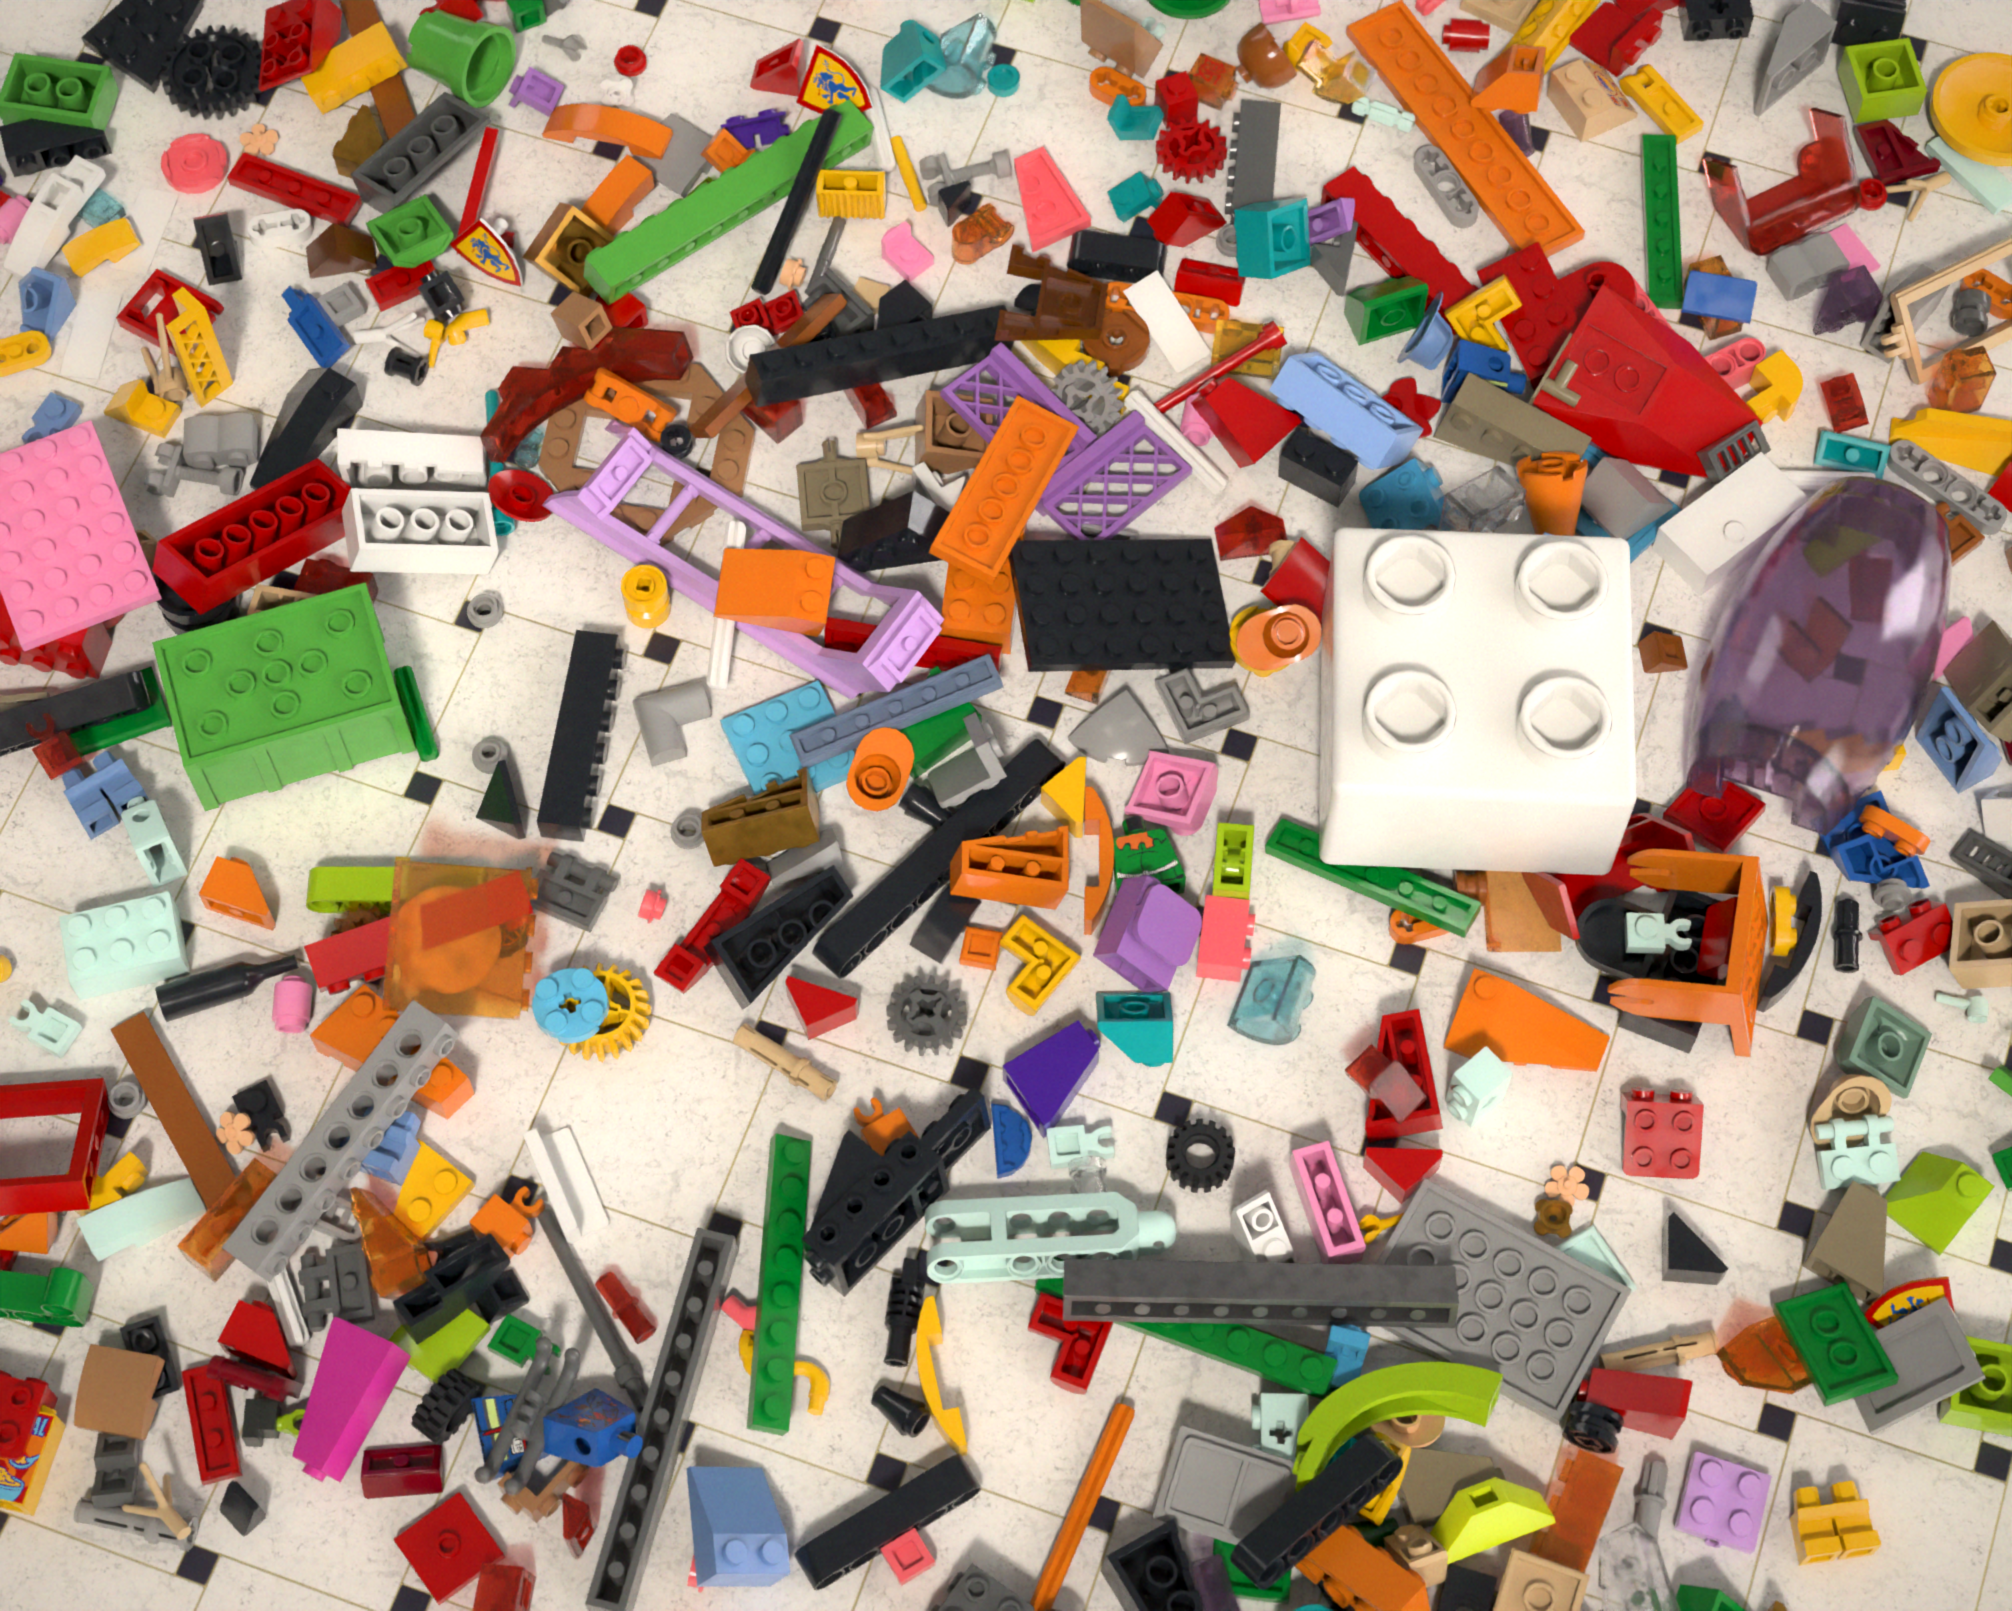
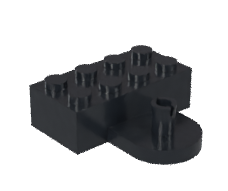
[1575,889,1722,1054]

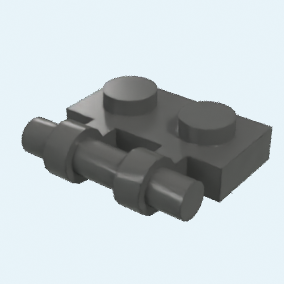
[527,852,618,933]
[298,1242,375,1332]

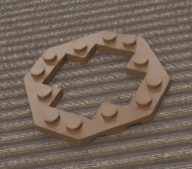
[538,356,755,547]

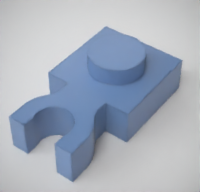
[21,392,82,444]

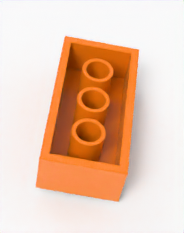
[940,526,1026,655]

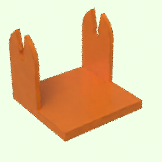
[1607,849,1768,1057]

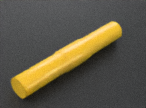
[890,136,927,212]

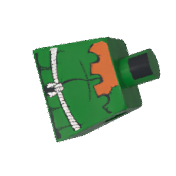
[1113,816,1186,899]

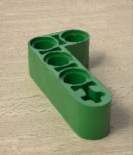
[0,1267,94,1328]

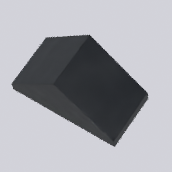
[1662,1212,1729,1285]

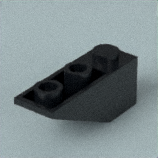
[0,119,112,177]

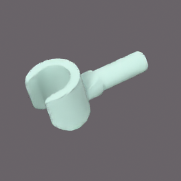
[1142,17,1166,39]
[1936,992,1989,1023]

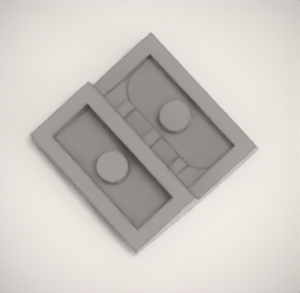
[632,113,712,198]

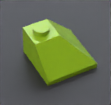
[1885,1151,1995,1256]

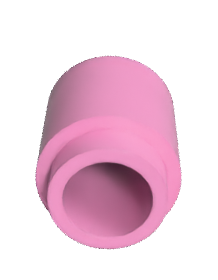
[0,195,31,244]
[1180,393,1214,446]
[272,976,312,1033]

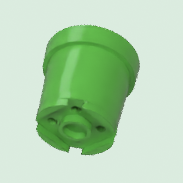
[406,9,516,108]

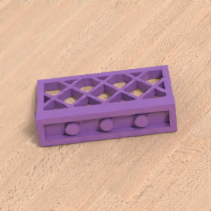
[940,342,1097,474]
[1035,410,1192,540]

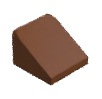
[1638,631,1688,673]

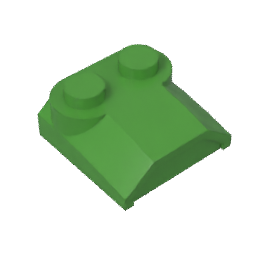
[366,194,454,268]

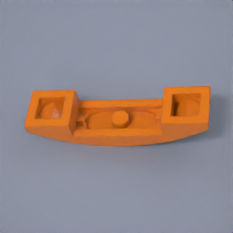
[542,104,673,160]
[1084,787,1114,935]

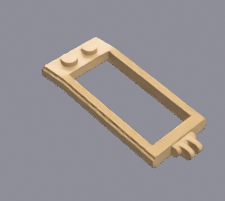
[1880,235,2012,385]

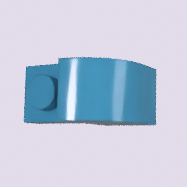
[1324,1324,1371,1396]

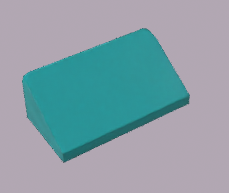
[1813,430,1891,480]

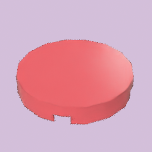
[161,133,229,194]

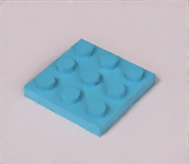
[720,680,855,796]

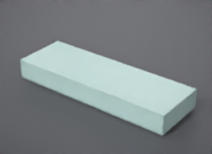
[1925,135,2012,215]

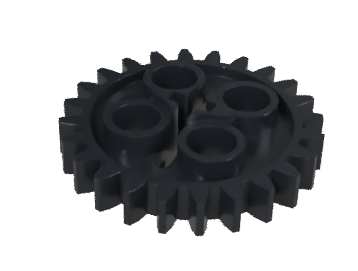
[160,25,264,120]

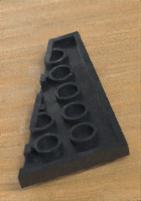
[81,0,204,94]

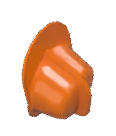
[1236,604,1322,671]
[846,727,914,812]

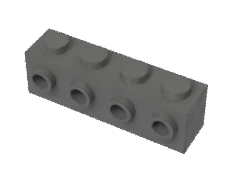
[1225,99,1281,225]

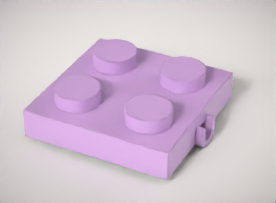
[1674,1451,1772,1554]

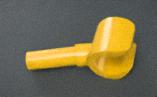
[423,319,448,368]
[1358,1213,1404,1245]

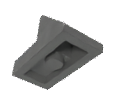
[1311,222,1358,297]

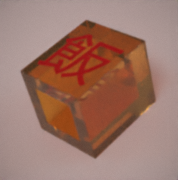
[1188,53,1239,111]

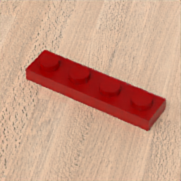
[227,152,362,228]

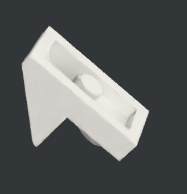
[912,462,966,512]

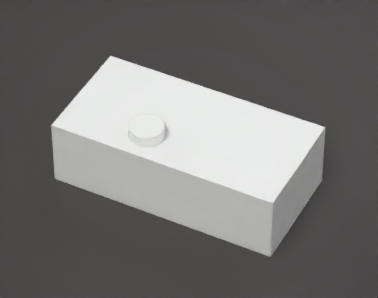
[1652,452,1810,596]
[342,488,499,574]

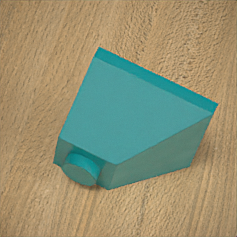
[1096,992,1173,1067]

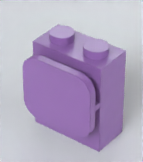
[1093,875,1202,992]

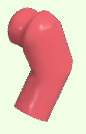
[721,1295,757,1331]

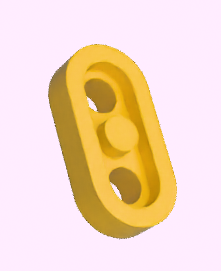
[0,331,51,377]
[1769,885,1797,956]

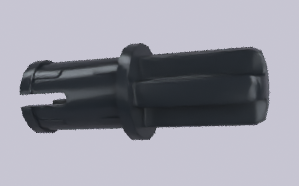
[1832,899,1863,973]

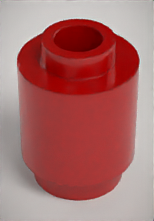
[1442,18,1490,53]

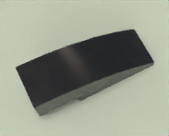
[392,1233,511,1345]

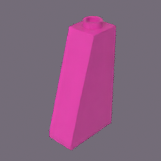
[292,1316,411,1483]

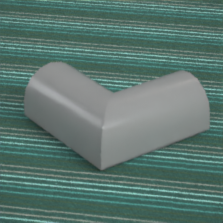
[1155,668,1250,745]
[632,680,711,767]

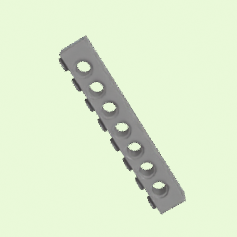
[222,1000,459,1283]

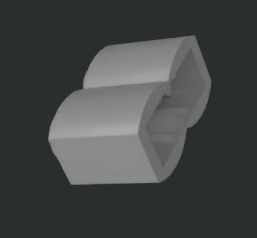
[1767,233,1850,301]
[183,413,258,470]

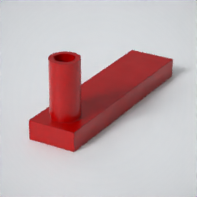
[457,126,515,254]

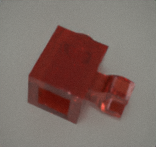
[26,713,88,781]

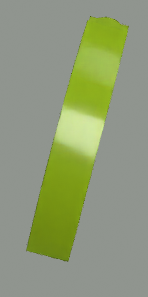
[1292,1362,1503,1493]

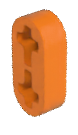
[1089,67,1147,107]
[1960,268,2012,320]
[1388,910,1449,944]

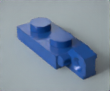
[281,286,350,368]

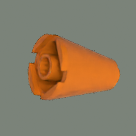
[1516,451,1588,536]

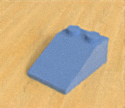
[1915,686,2002,794]
[687,1466,790,1587]

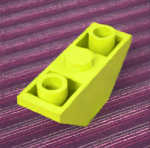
[1429,1477,1555,1564]

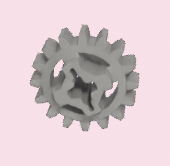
[1050,359,1124,434]

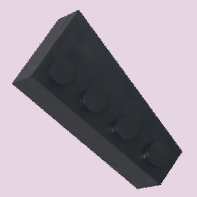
[703,865,853,1010]

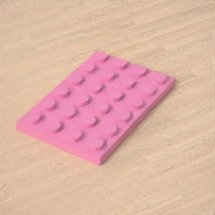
[0,420,162,652]

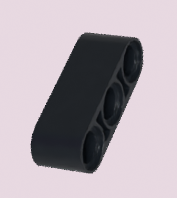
[1066,231,1168,283]

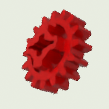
[1155,116,1228,184]

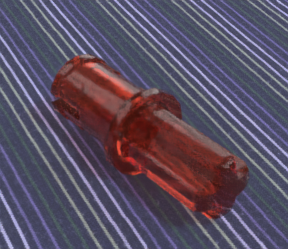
[595,1271,657,1344]

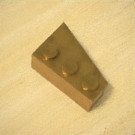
[701,767,820,867]

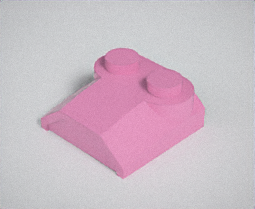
[1124,750,1218,836]

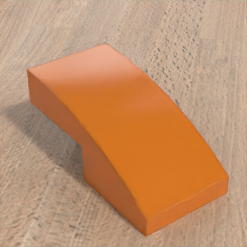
[700,128,756,173]

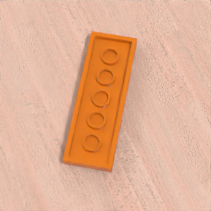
[929,395,1079,585]

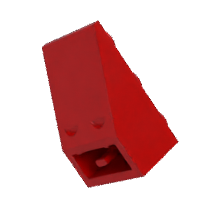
[259,0,342,92]

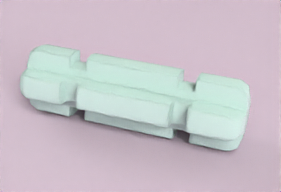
[1352,94,1415,133]

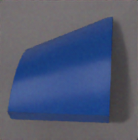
[1811,790,1930,889]

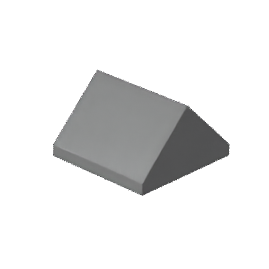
[1580,457,1673,540]

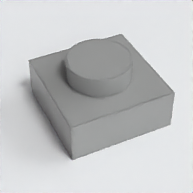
[316,282,365,328]

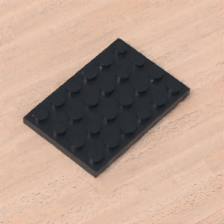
[1008,539,1236,672]

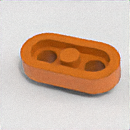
[1858,805,1931,858]

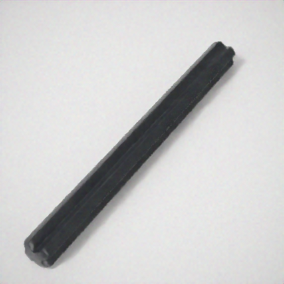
[751,108,842,295]

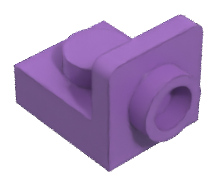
[508,66,564,117]

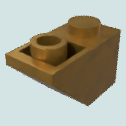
[332,104,384,179]

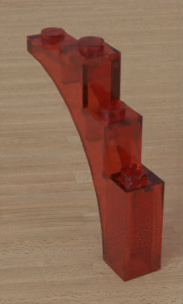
[480,326,694,463]

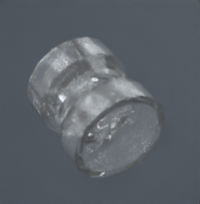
[1068,1156,1108,1194]

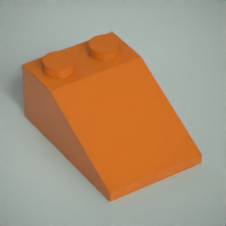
[713,548,835,637]

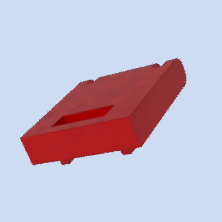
[116,269,224,357]

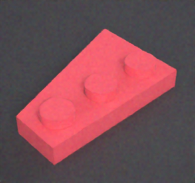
[1014,147,1091,253]

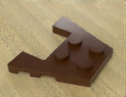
[994,244,1108,341]

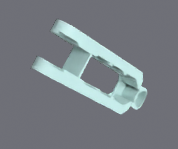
[925,1192,1176,1284]

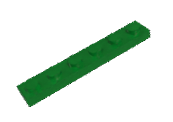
[1640,134,1683,309]
[1265,818,1481,938]

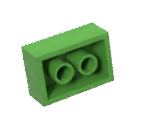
[0,52,119,132]

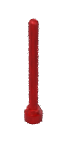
[1153,321,1287,414]

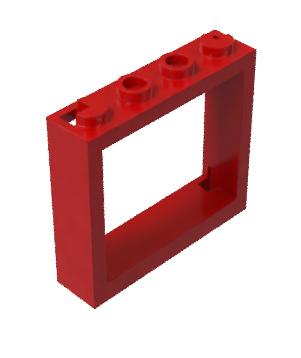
[0,1078,110,1216]

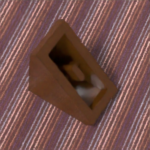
[306,223,377,279]

